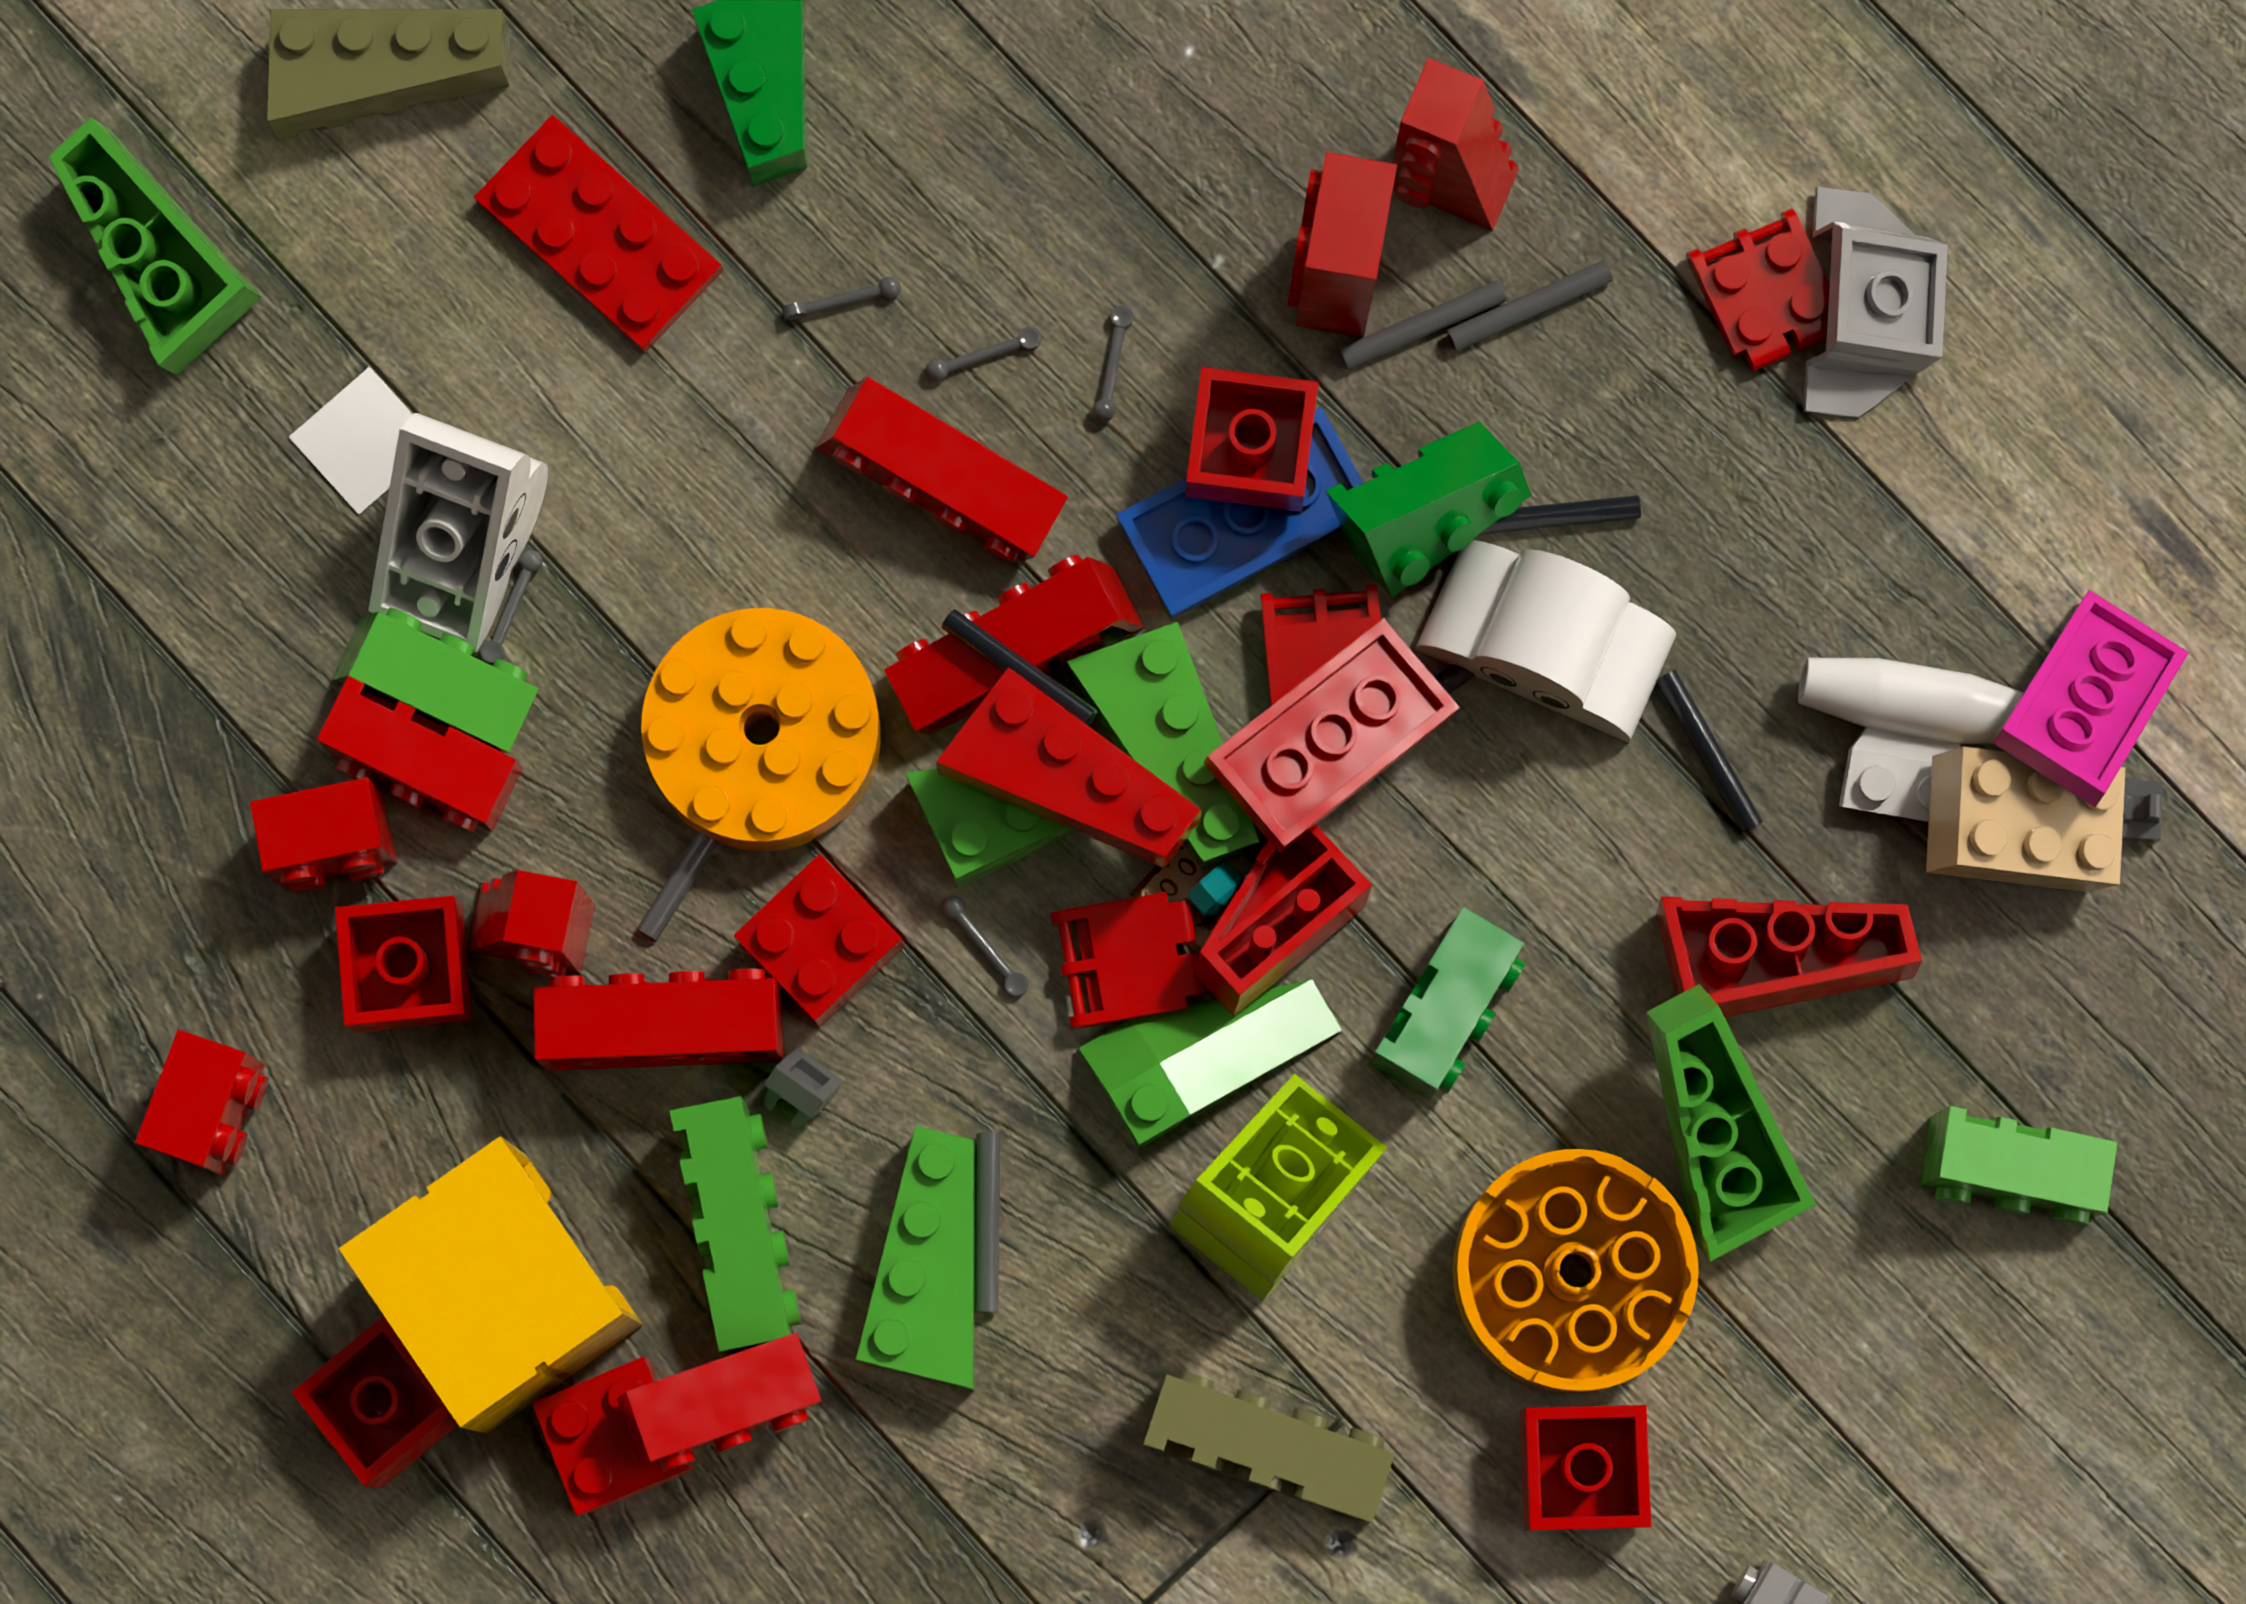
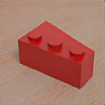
[316,676,523,834]
[1194,825,1372,1017]
[467,870,595,978]
[617,1332,821,1473]

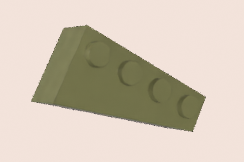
[267,9,510,141]
[1142,1370,1395,1523]

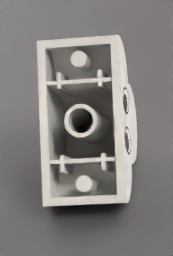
[368,413,548,652]
[1415,540,1676,743]

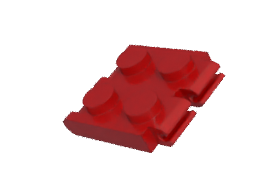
[1686,208,1830,372]
[1260,584,1381,706]
[1050,892,1206,1030]

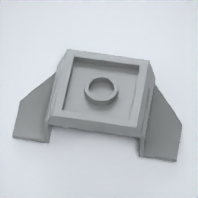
[1803,187,1948,418]

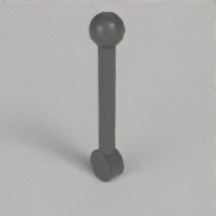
[782,277,901,321]
[1092,305,1133,422]
[925,326,1041,382]
[480,550,543,665]
[941,895,1028,997]

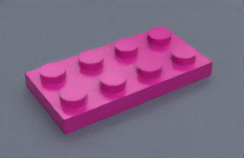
[1993,590,2189,807]

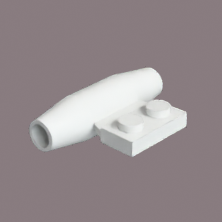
[1798,657,2023,822]

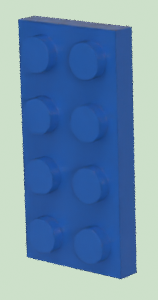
[1116,407,1364,620]

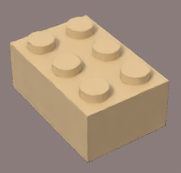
[1926,746,2125,892]

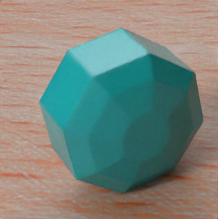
[1188,861,1245,918]

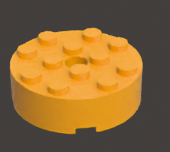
[641,608,881,851]
[1452,1149,1699,1393]

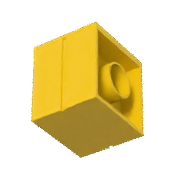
[338,1136,643,1434]

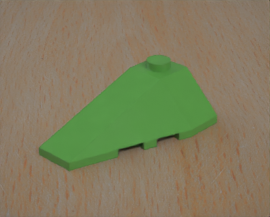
[1079,979,1342,1151]

